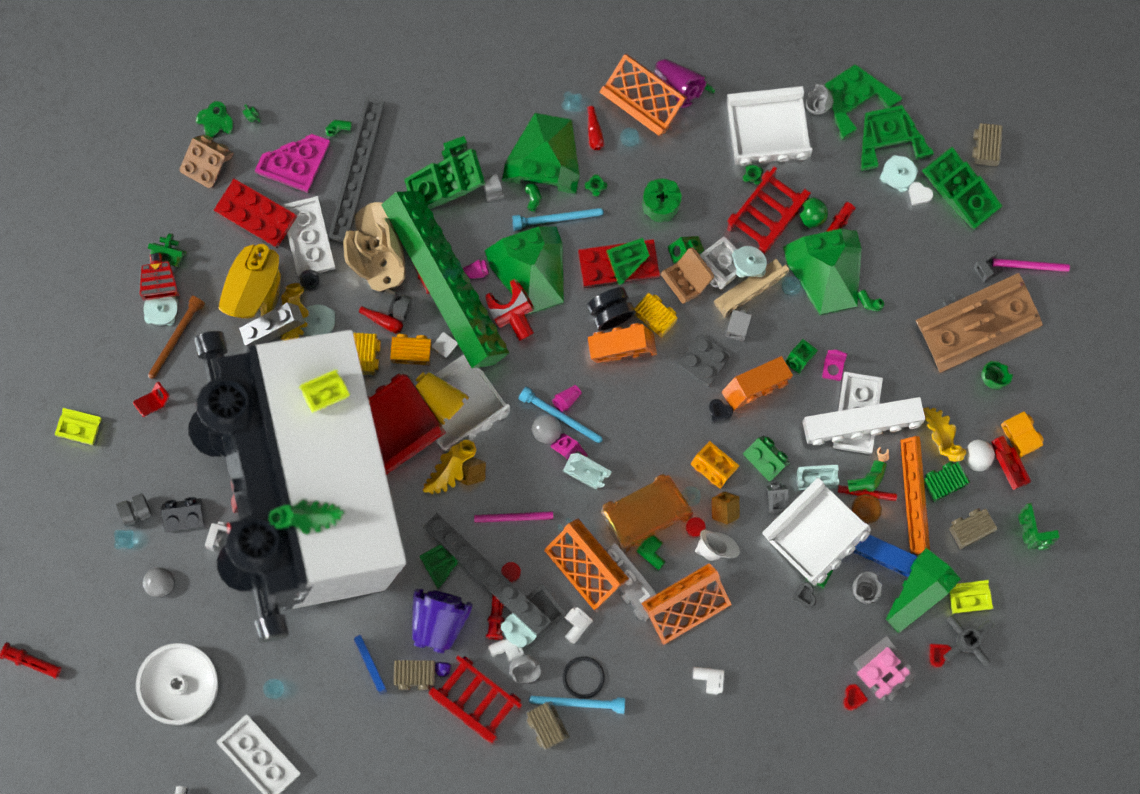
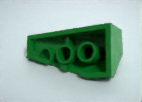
[886,548,961,633]

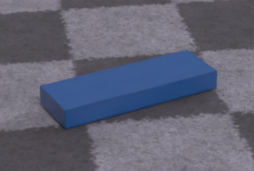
[354,635,387,694]

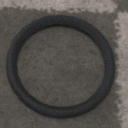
[562,656,605,699]

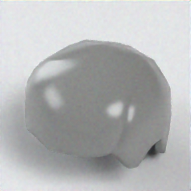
[806,84,833,115]
[531,414,562,444]
[143,567,174,598]
[852,571,883,604]
[509,655,541,683]

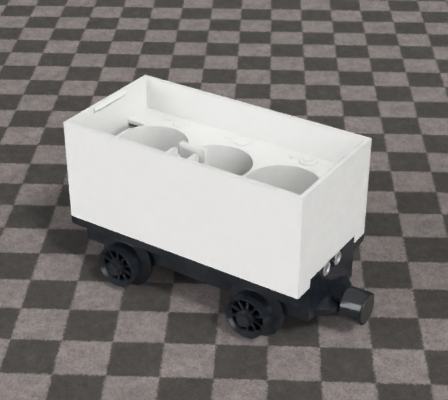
[188,330,406,642]

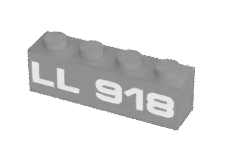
[606,543,657,622]

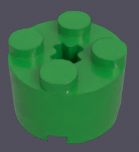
[642,179,682,222]

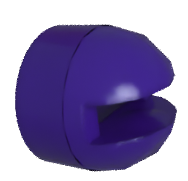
[435,662,451,677]

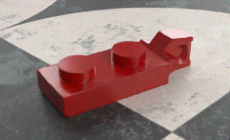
[991,436,1031,490]

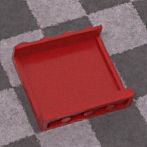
[367,373,446,475]

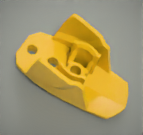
[219,244,281,319]

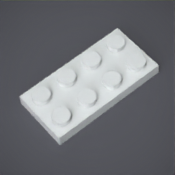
[281,196,336,278]
[833,372,883,455]
[216,714,301,794]

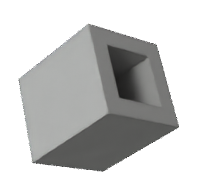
[726,309,752,342]

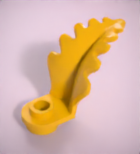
[281,283,309,341]
[923,407,966,462]
[423,440,476,494]

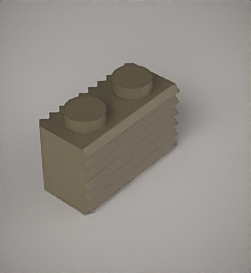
[972,123,1003,167]
[949,508,997,550]
[394,660,435,691]
[527,701,570,750]

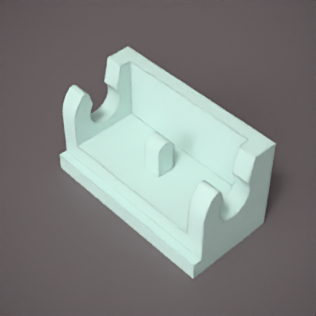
[563,453,612,490]
[797,465,839,491]

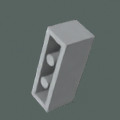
[239,303,305,346]

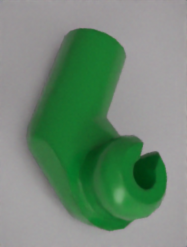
[325,120,352,137]
[857,289,884,312]

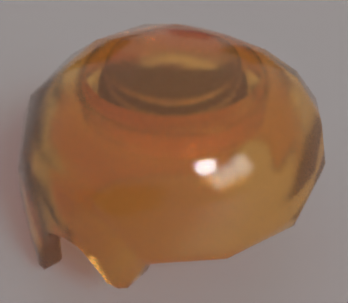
[851,494,882,524]

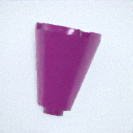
[655,59,706,108]

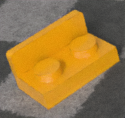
[691,441,740,489]

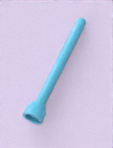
[512,208,604,231]
[518,386,603,443]
[528,696,625,714]

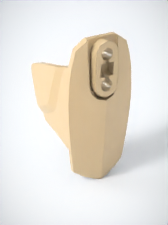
[343,202,405,293]

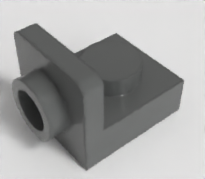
[766,482,789,514]

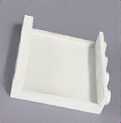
[726,86,812,166]
[434,355,510,453]
[762,478,871,586]

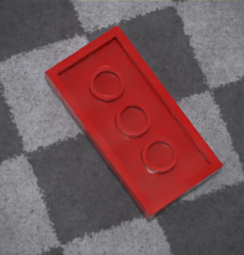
[213,179,298,248]
[578,239,660,288]

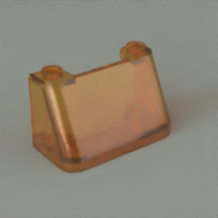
[600,474,693,554]

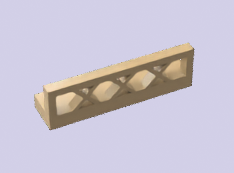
[714,259,789,318]

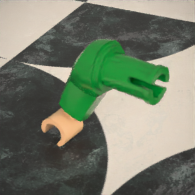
[847,447,889,492]

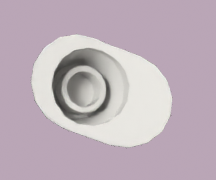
[695,530,740,561]

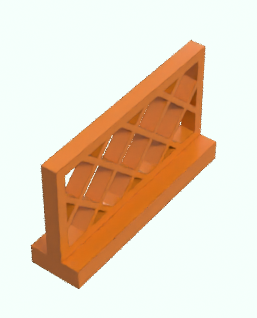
[600,53,687,136]
[544,518,629,611]
[641,563,732,645]

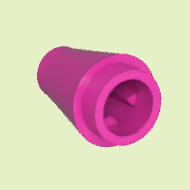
[463,259,489,279]
[552,385,582,412]

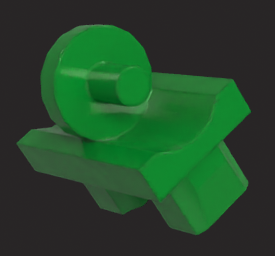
[148,233,187,267]

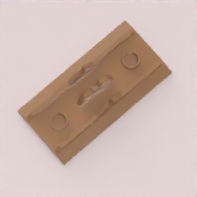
[915,273,1043,373]

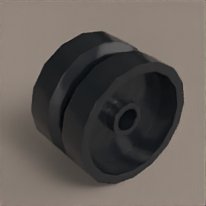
[586,287,636,331]

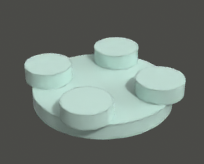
[880,155,918,192]
[732,246,767,278]
[144,296,179,326]
[301,304,336,336]
[501,613,537,648]

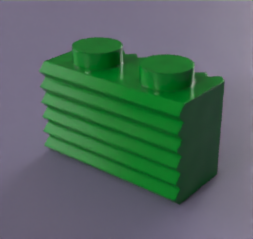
[924,461,970,503]

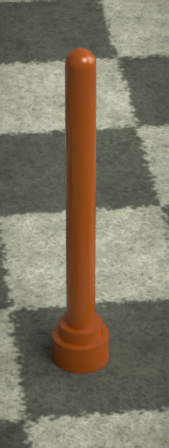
[148,295,205,379]

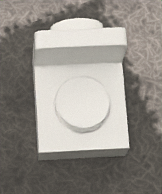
[205,522,228,551]

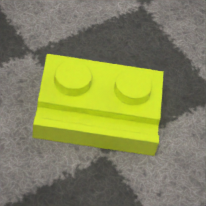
[299,369,350,413]
[54,408,102,446]
[949,580,993,614]

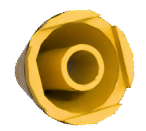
[415,371,469,425]

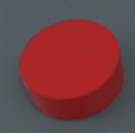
[686,517,706,538]
[501,562,521,583]

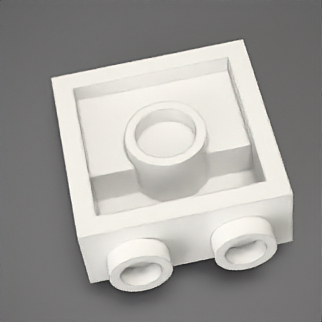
[700,237,737,290]

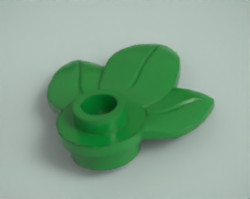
[196,101,233,138]

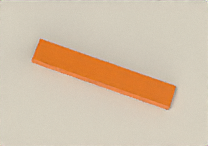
[900,436,930,556]

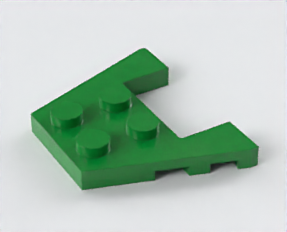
[824,64,903,140]
[861,105,934,171]

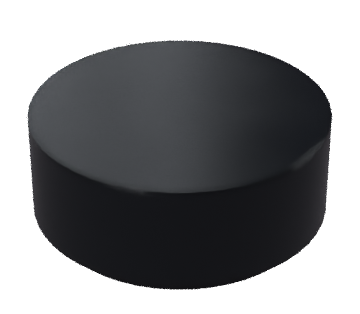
[299,269,319,289]

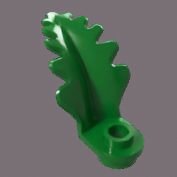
[269,499,345,535]

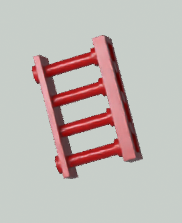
[727,167,811,256]
[428,655,522,745]

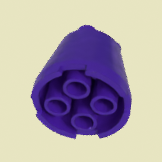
[412,588,473,653]

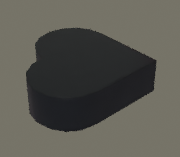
[709,399,733,423]

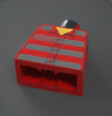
[140,253,180,301]

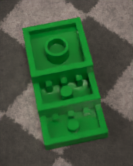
[922,147,1002,229]
[404,149,485,209]

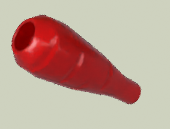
[587,106,604,151]
[359,306,403,334]

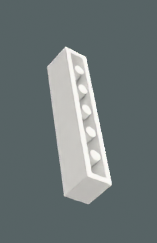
[803,397,925,446]

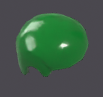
[800,197,828,229]
[981,361,1013,390]

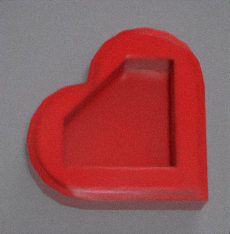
[929,644,952,668]
[843,684,868,711]

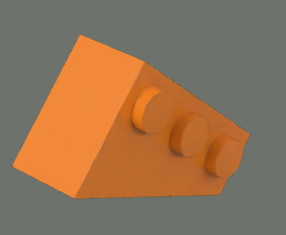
[588,323,657,363]
[722,356,793,411]

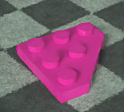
[255,134,330,193]

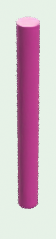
[992,258,1070,272]
[474,511,553,523]

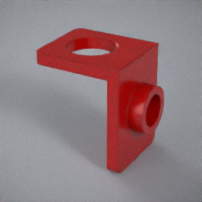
[133,381,170,417]

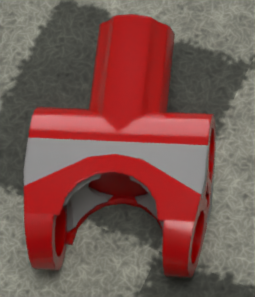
[485,279,534,341]

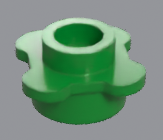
[242,104,260,123]
[743,165,764,185]
[585,174,608,197]

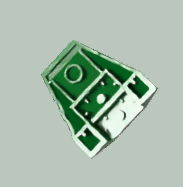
[502,113,580,194]
[484,226,564,315]
[783,229,862,315]

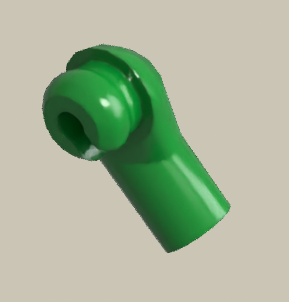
[525,183,542,212]

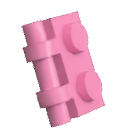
[857,647,910,699]

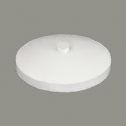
[136,643,218,725]

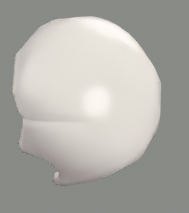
[964,439,995,472]

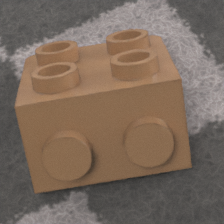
[180,134,234,188]
[661,247,714,304]

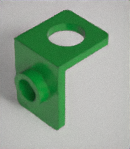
[667,236,705,263]

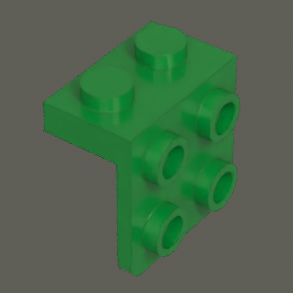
[1018,503,1060,551]

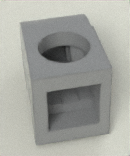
[482,174,504,203]

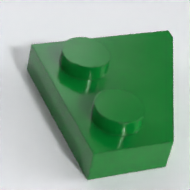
[606,238,649,286]
[419,544,459,590]

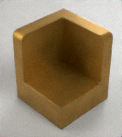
[455,457,486,486]
[712,491,740,525]

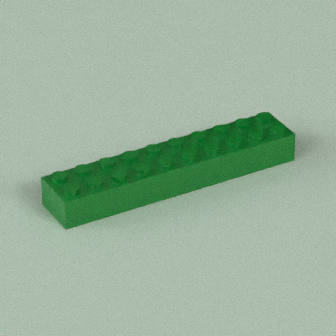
[381,191,509,368]

